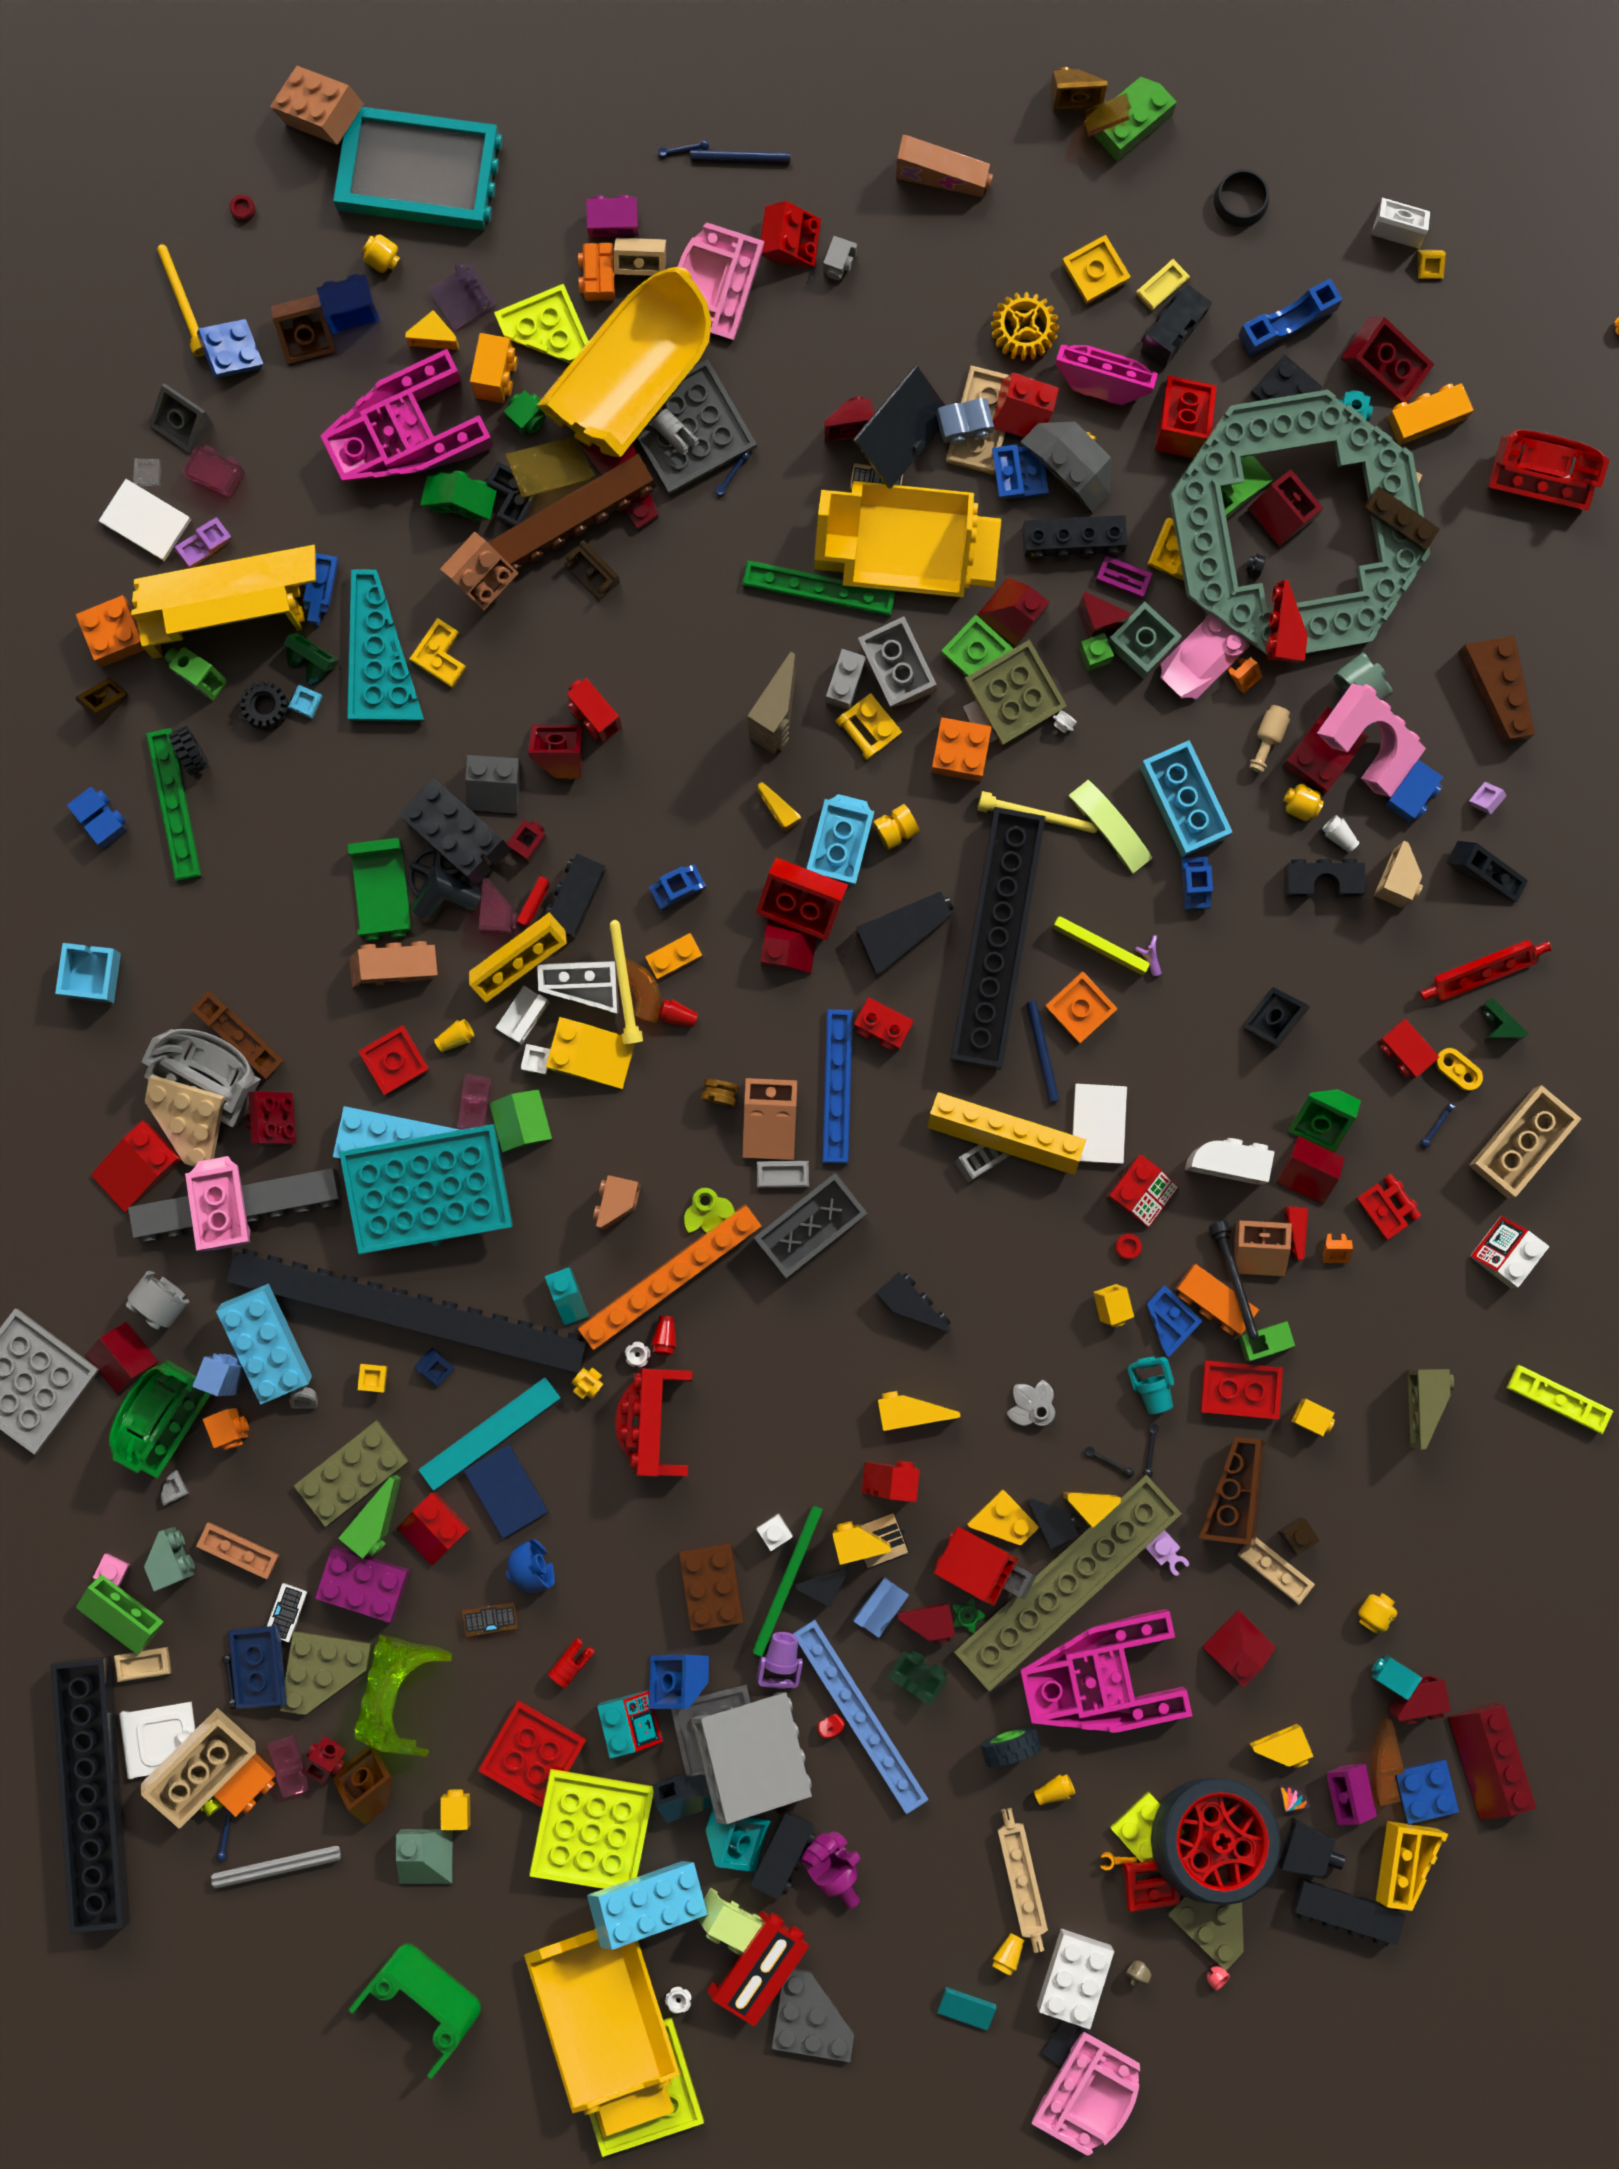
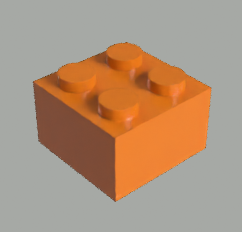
[76,595,144,668]
[931,717,992,782]

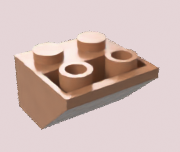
[440,532,518,610]
[593,1175,641,1230]
[1234,1221,1292,1276]

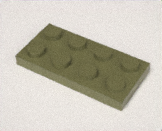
[294,1420,409,1527]

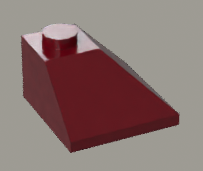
[824,396,874,442]
[977,577,1049,647]
[528,725,583,780]
[760,919,817,974]
[1202,1610,1276,1687]

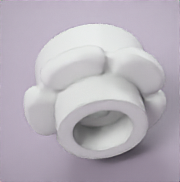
[1053,710,1077,733]
[625,1342,650,1367]
[665,1987,691,2014]

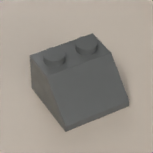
[465,755,521,815]

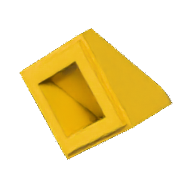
[1417,250,1446,279]

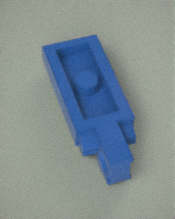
[303,553,339,626]

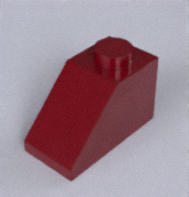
[897,1603,955,1644]

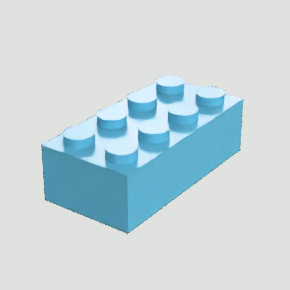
[1140,740,1233,858]
[216,1283,312,1405]
[587,1861,708,1950]

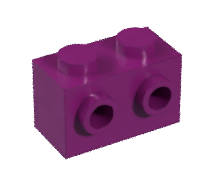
[586,195,639,238]
[1326,1764,1377,1825]

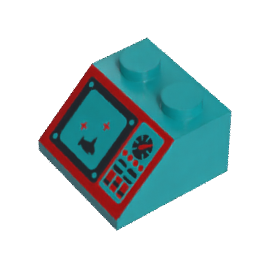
[597,1690,663,1758]

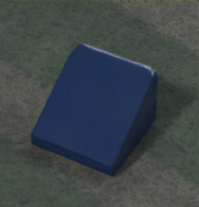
[415,1348,455,1387]

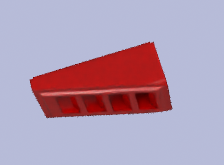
[1284,1206,1308,1261]

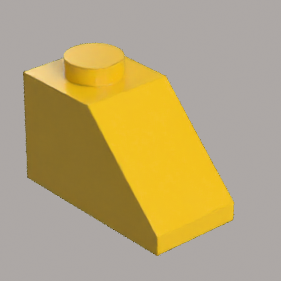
[1249,1724,1314,1768]

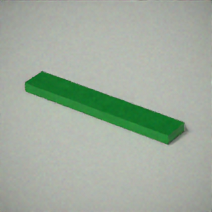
[742,560,896,617]
[146,728,202,882]
[753,1505,823,1657]

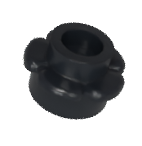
[1246,552,1266,577]

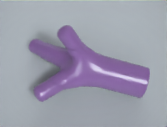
[1135,935,1162,977]

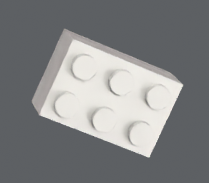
[1037,1929,1114,2029]

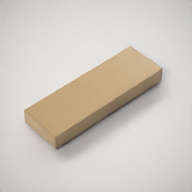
[1236,1537,1315,1605]

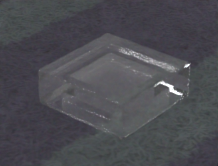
[133,458,161,486]

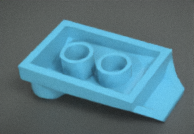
[807,794,874,886]

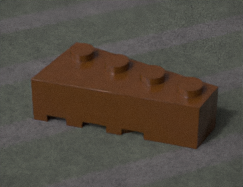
[1458,636,1535,745]
[1199,1437,1265,1546]

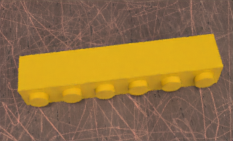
[927,1092,1086,1175]

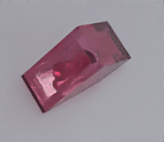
[479,878,518,935]

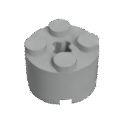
[126,1271,189,1329]

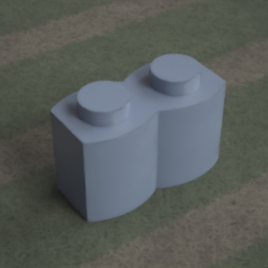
[936,398,994,445]

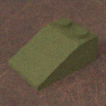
[1407,1369,1454,1449]

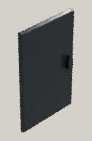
[853,365,946,489]

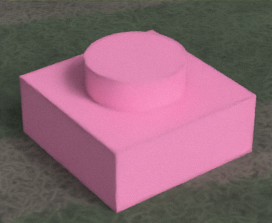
[93,1553,130,1587]

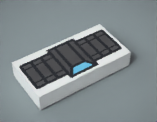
[267,1583,308,1642]

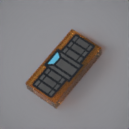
[462,1602,519,1637]

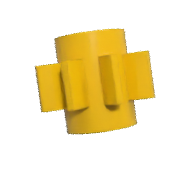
[571,1368,604,1399]

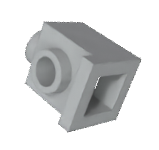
[823,236,857,280]

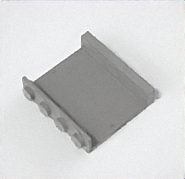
[691,1692,812,1824]

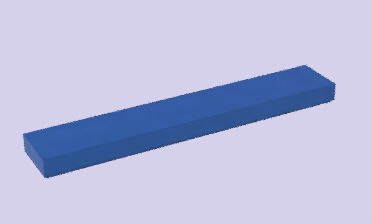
[822,1009,853,1164]

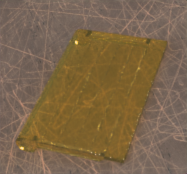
[505,436,595,498]

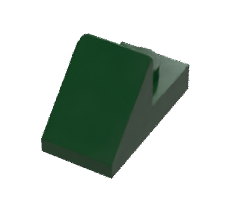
[1479,997,1529,1040]

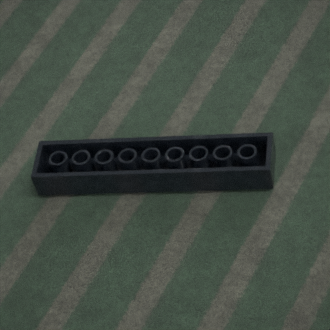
[950,807,1045,1071]
[51,1656,130,1934]

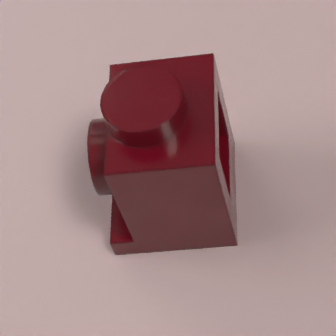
[507,820,547,863]

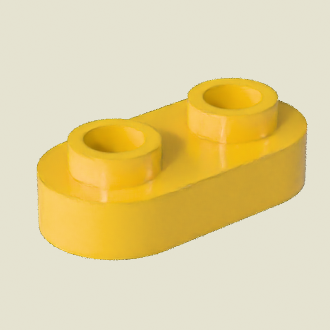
[1435,1048,1483,1091]

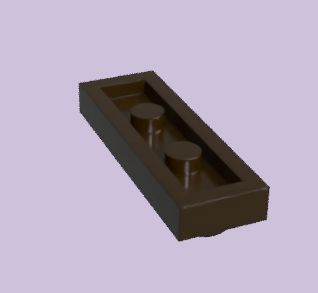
[1363,486,1440,552]

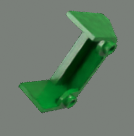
[349,1943,481,2079]

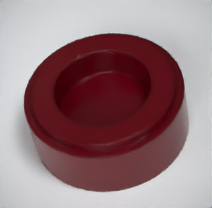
[229,194,256,222]

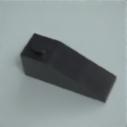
[1446,841,1528,903]

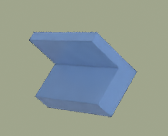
[853,1576,909,1638]

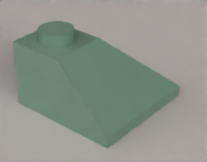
[396,1829,453,1884]

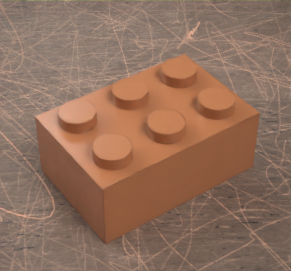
[270,66,364,145]

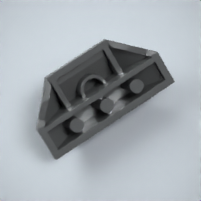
[1020,422,1111,513]

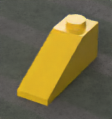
[877,1391,960,1431]

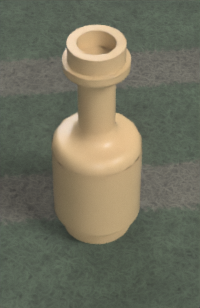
[1249,705,1290,773]

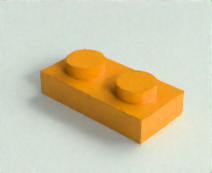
[645,933,703,980]

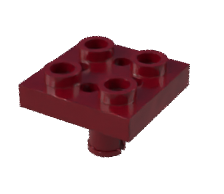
[244,1091,296,1145]

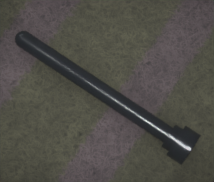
[1208,1221,1259,1340]

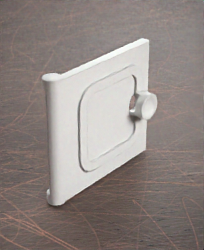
[119,1702,195,1780]

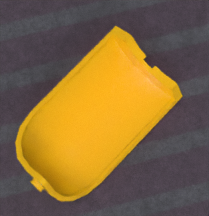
[537,267,712,457]

